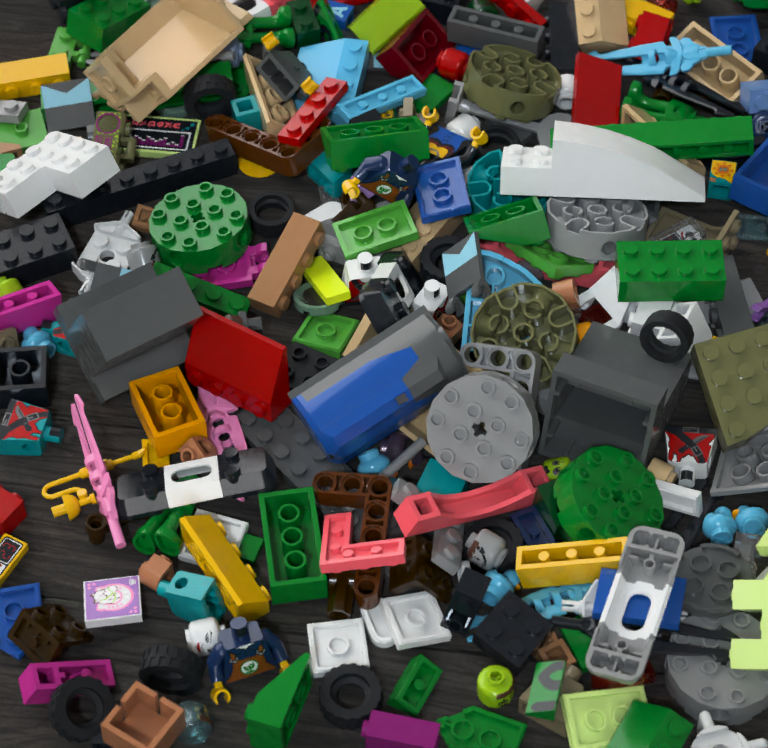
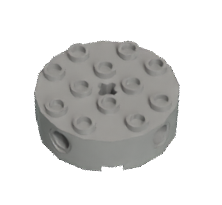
[545,197,648,264]
[426,371,540,483]
[663,611,768,726]

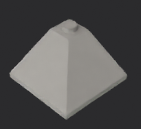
[710,431,768,497]

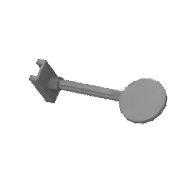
[444,80,571,148]

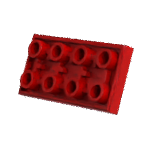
[571,51,622,126]

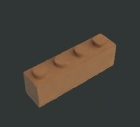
[247,212,325,318]

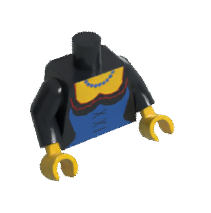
[419,106,488,170]

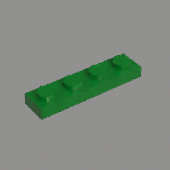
[153,261,250,317]

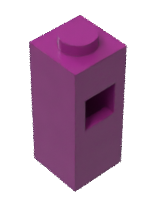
[361,710,441,748]

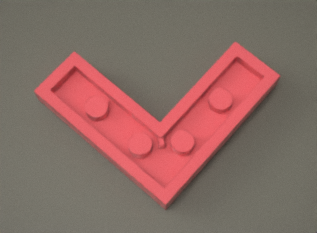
[319,512,407,574]

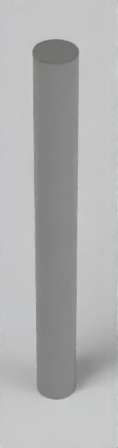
[342,437,427,512]

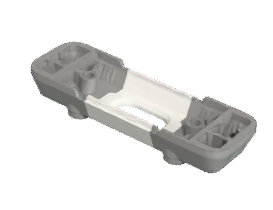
[585,526,685,685]

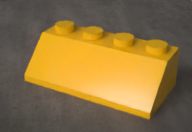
[179,515,271,622]

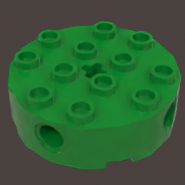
[149,182,253,275]
[553,445,664,542]

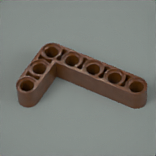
[205,114,331,177]
[312,471,393,610]

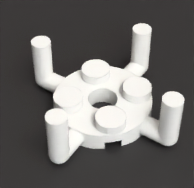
[691,711,768,748]

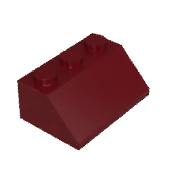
[375,8,456,84]

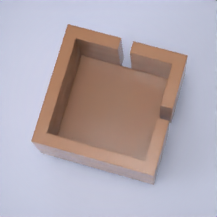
[101,681,186,748]

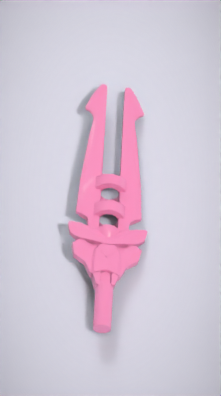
[197,386,248,502]
[71,394,126,549]

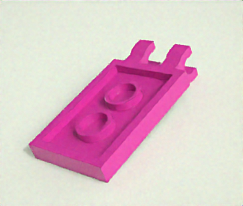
[190,242,269,290]

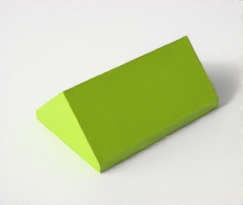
[346,0,426,55]

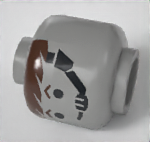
[126,241,162,270]
[465,529,508,570]

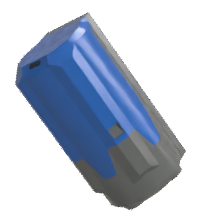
[287,305,469,464]

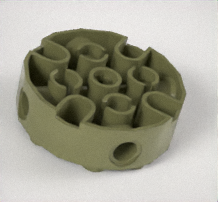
[462,44,562,123]
[470,282,579,391]

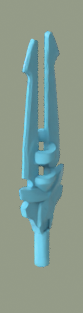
[588,37,733,76]
[467,583,592,642]

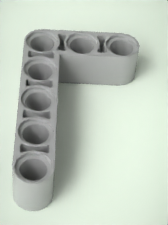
[459,342,542,471]

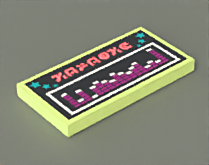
[122,114,202,159]

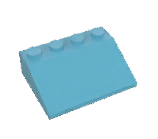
[292,38,370,126]

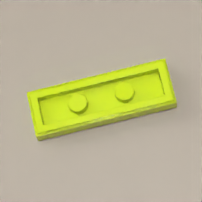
[303,255,351,306]

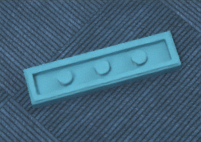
[335,75,427,124]

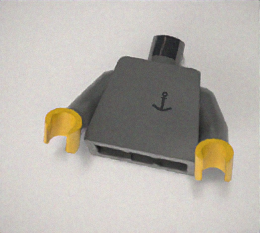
[255,31,320,102]

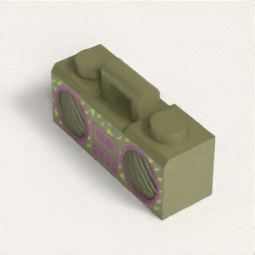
[92,111,137,171]

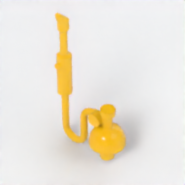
[42,447,146,521]

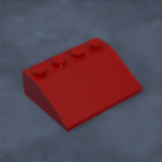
[185,306,291,422]

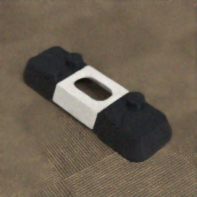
[358,251,422,334]
[115,447,277,521]

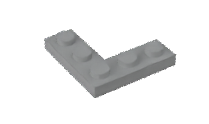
[391,477,465,576]

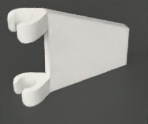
[578,265,631,330]

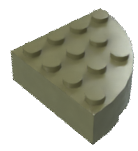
[690,324,768,453]

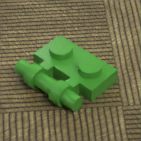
[48,27,92,69]

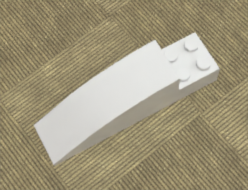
[500,120,705,202]

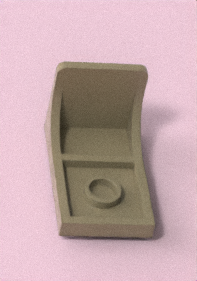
[645,206,742,255]

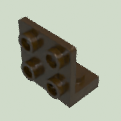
[389,534,452,605]
[7,604,94,663]

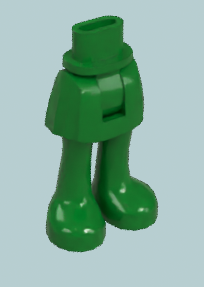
[236,5,295,49]
[619,80,707,122]
[132,475,199,557]

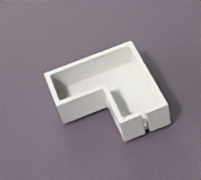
[0,131,120,219]

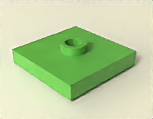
[0,108,47,154]
[292,314,360,359]

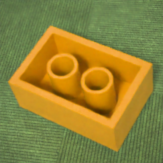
[128,366,208,459]

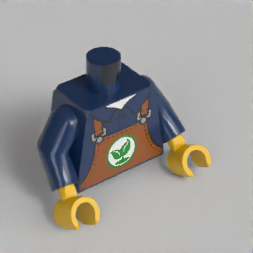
[342,151,419,207]
[207,617,291,705]

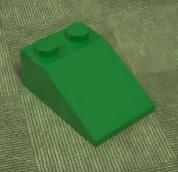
[463,196,551,246]
[244,652,313,748]

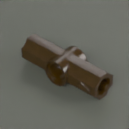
[327,539,358,621]

